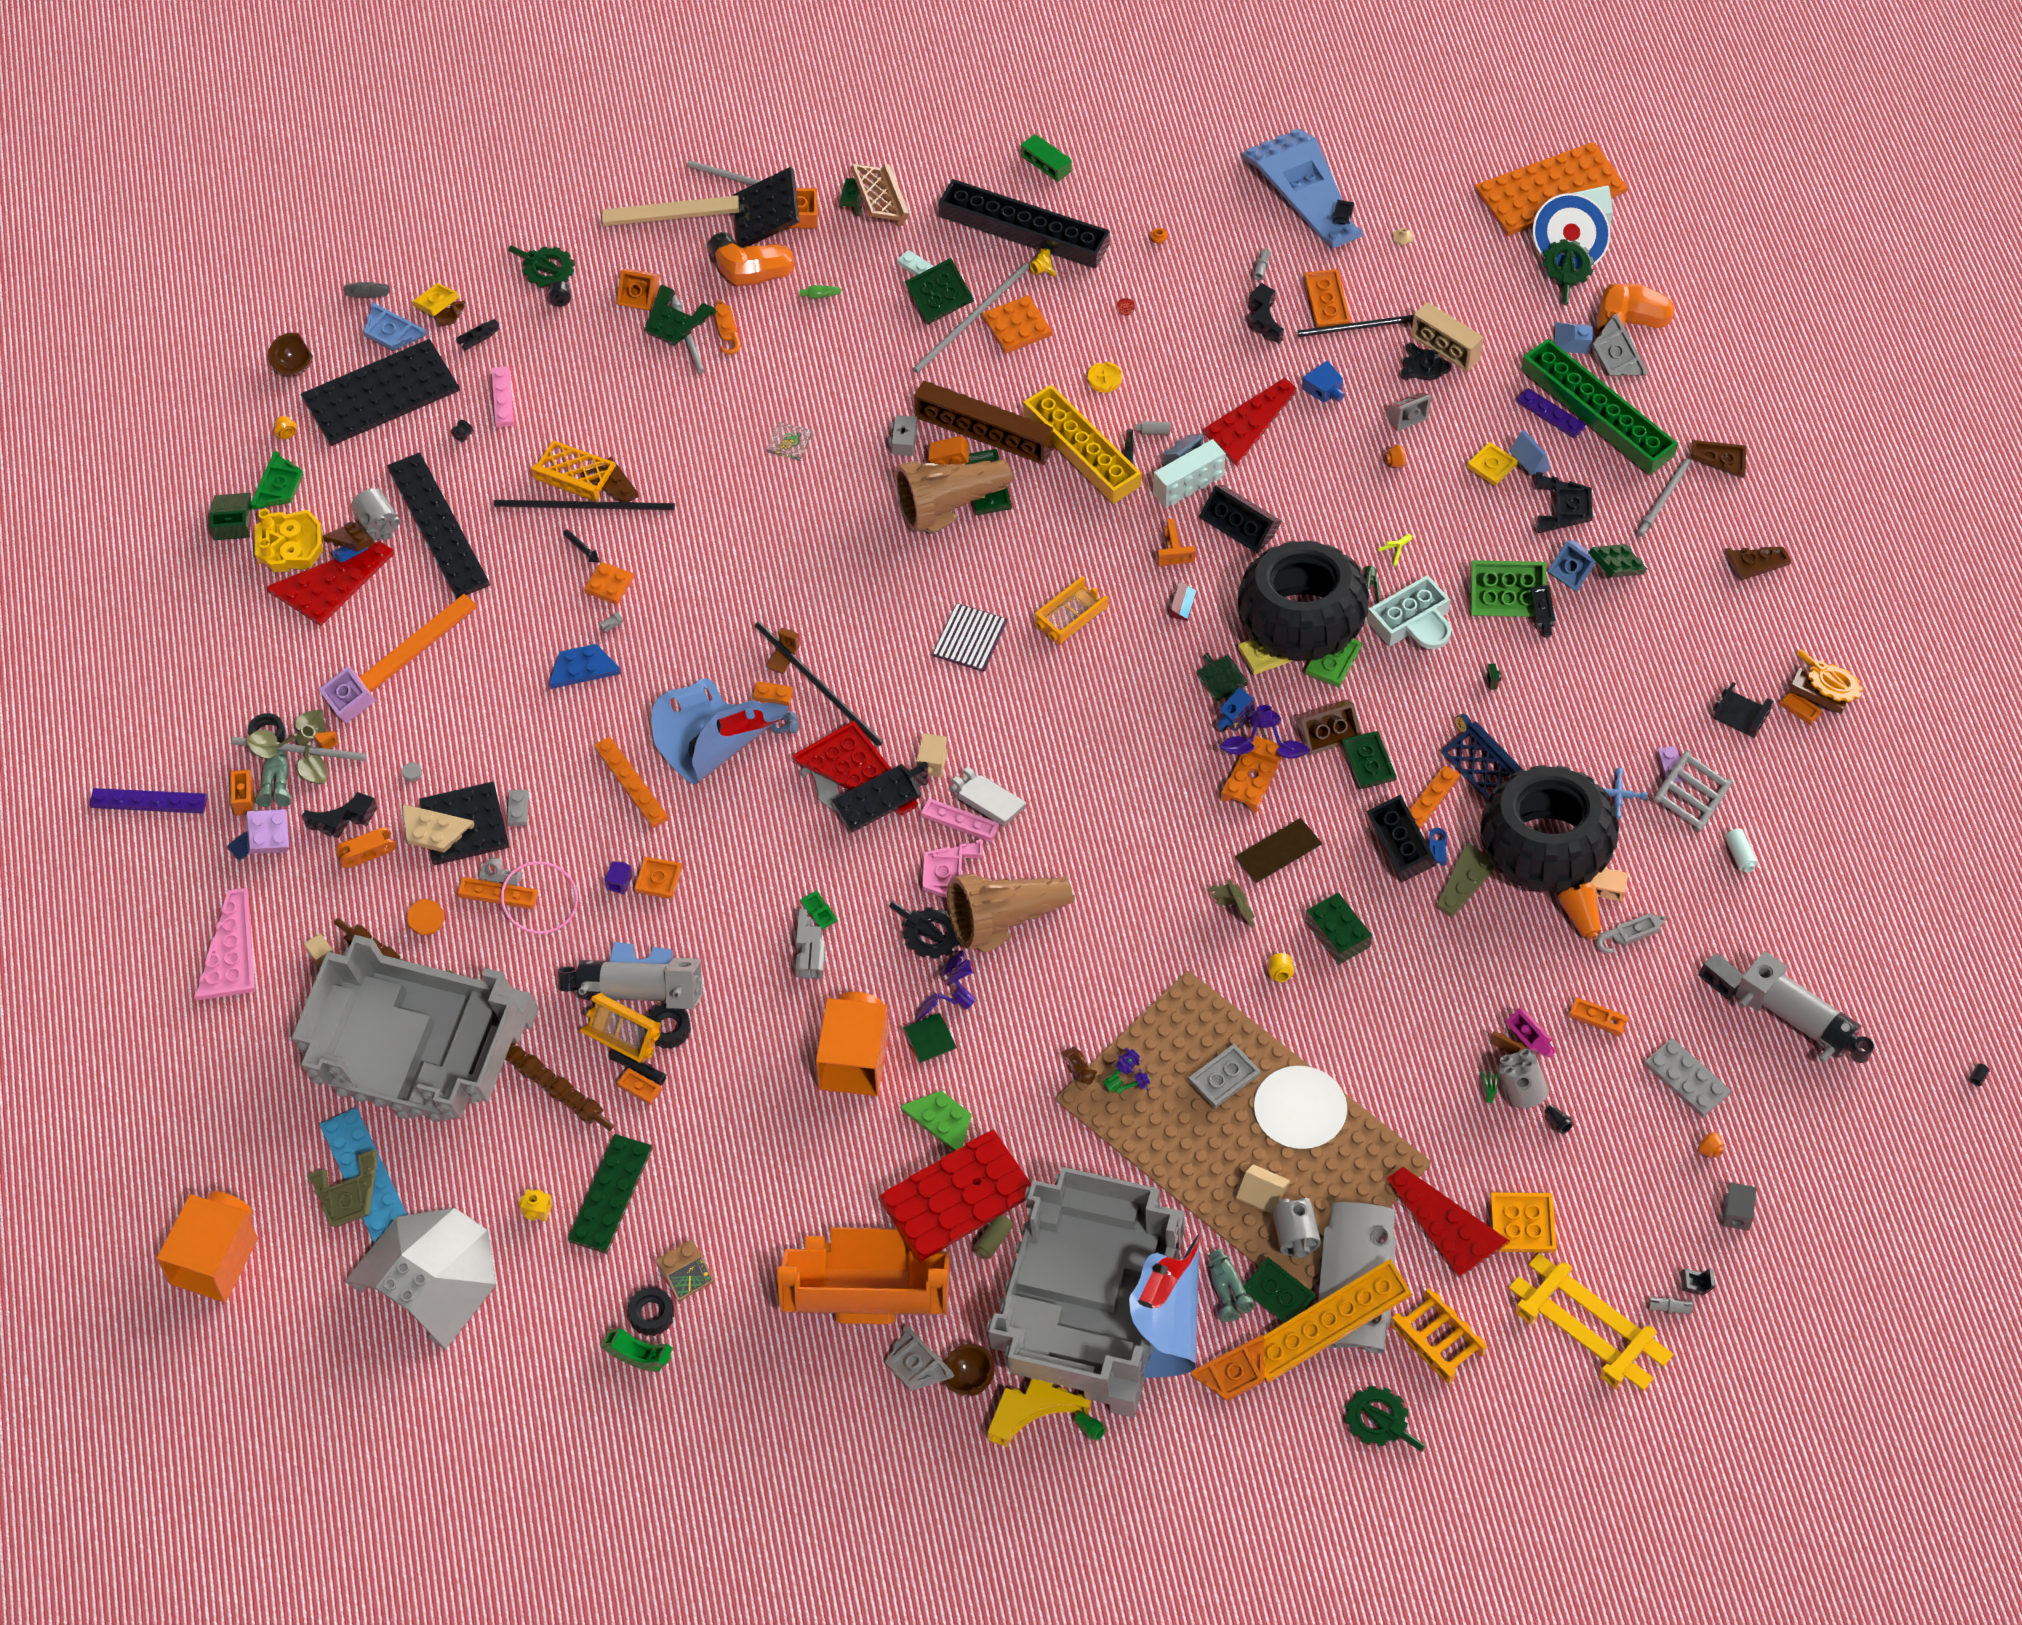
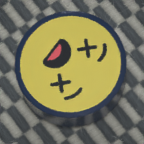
[1455,713,1472,733]

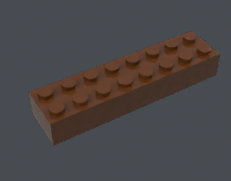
[914,380,1053,465]

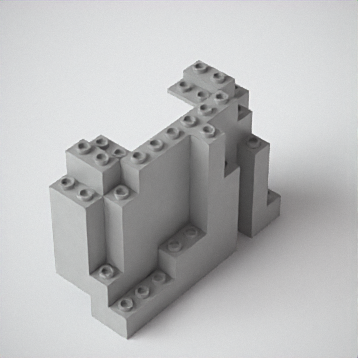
[292,935,539,1122]
[986,1167,1185,1418]

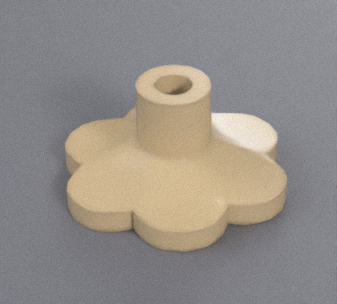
[1393,228,1413,246]

